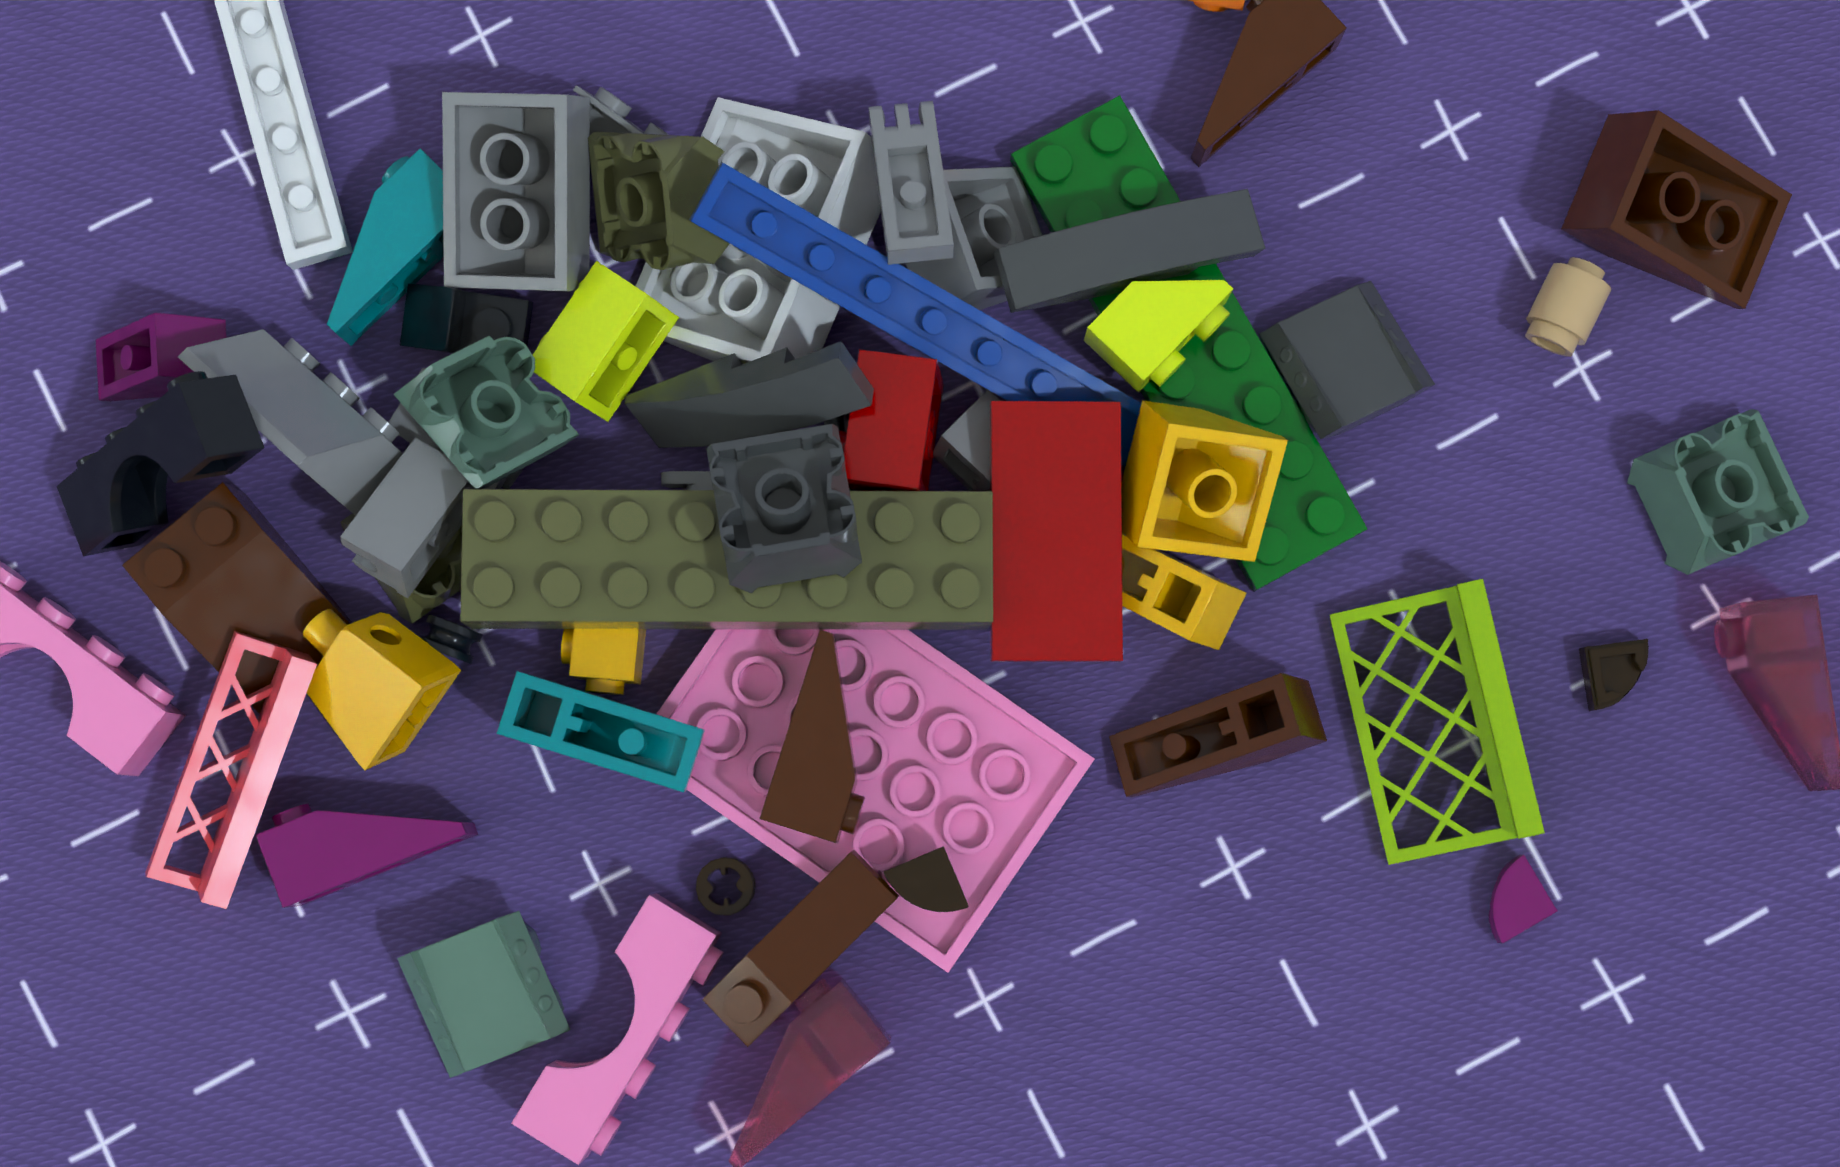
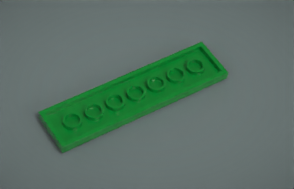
[1010,95,1368,592]

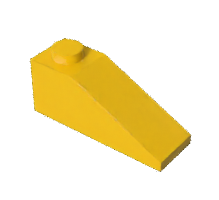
[1122,532,1247,650]

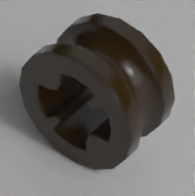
[696,857,756,916]

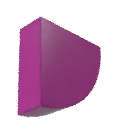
[1489,855,1558,944]

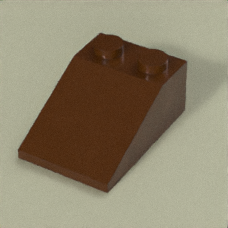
[1561,110,1792,309]
[122,482,352,714]

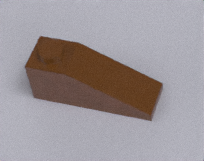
[1191,0,1347,167]
[760,630,865,843]
[1109,673,1327,797]
[702,850,899,1047]

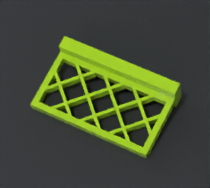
[1330,579,1545,865]

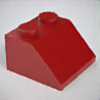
[839,349,944,491]

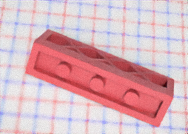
[145,631,317,909]

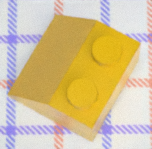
[1121,400,1288,562]

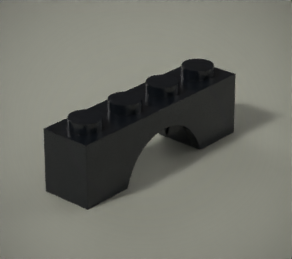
[57,371,265,556]

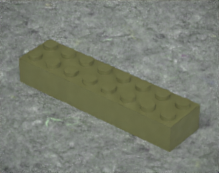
[460,489,993,630]

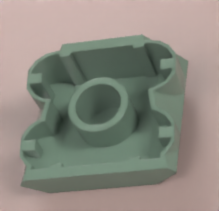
[393,336,580,489]
[1627,409,1809,575]
[397,911,571,1078]

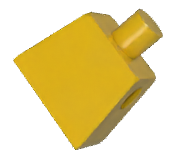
[303,609,461,770]

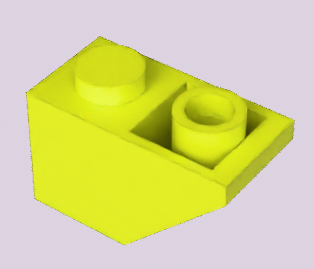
[1083,280,1233,393]

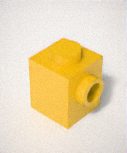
[561,628,646,695]

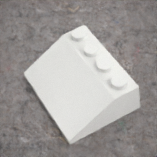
[636,97,881,364]

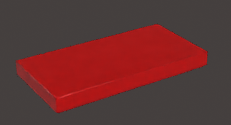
[990,401,1123,662]

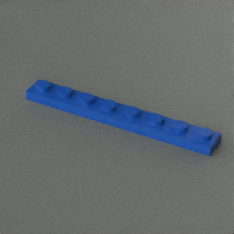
[689,162,1141,467]

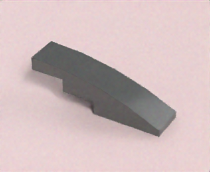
[994,189,1266,313]
[625,341,874,448]

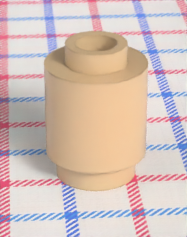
[1525,257,1612,357]

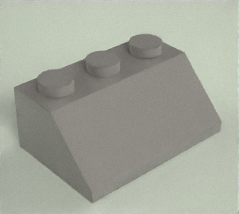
[442,92,590,291]
[178,329,403,516]

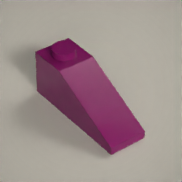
[256,804,478,908]

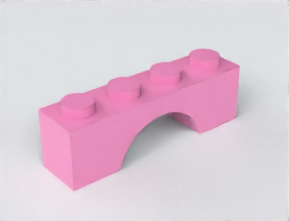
[0,561,186,776]
[511,893,724,1165]

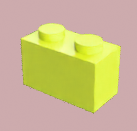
[533,261,679,422]

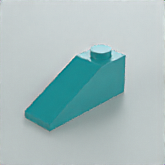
[327,148,444,346]
[496,671,705,793]

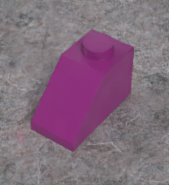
[96,313,227,402]

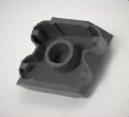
[1259,281,1435,439]
[706,424,862,593]

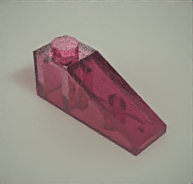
[1714,594,1840,791]
[729,978,892,1167]

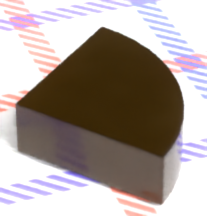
[1579,639,1649,711]
[884,846,969,912]

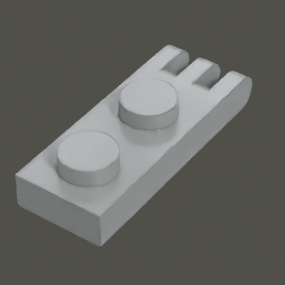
[868,101,954,265]

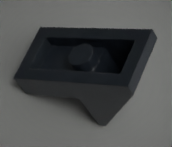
[400,283,533,353]

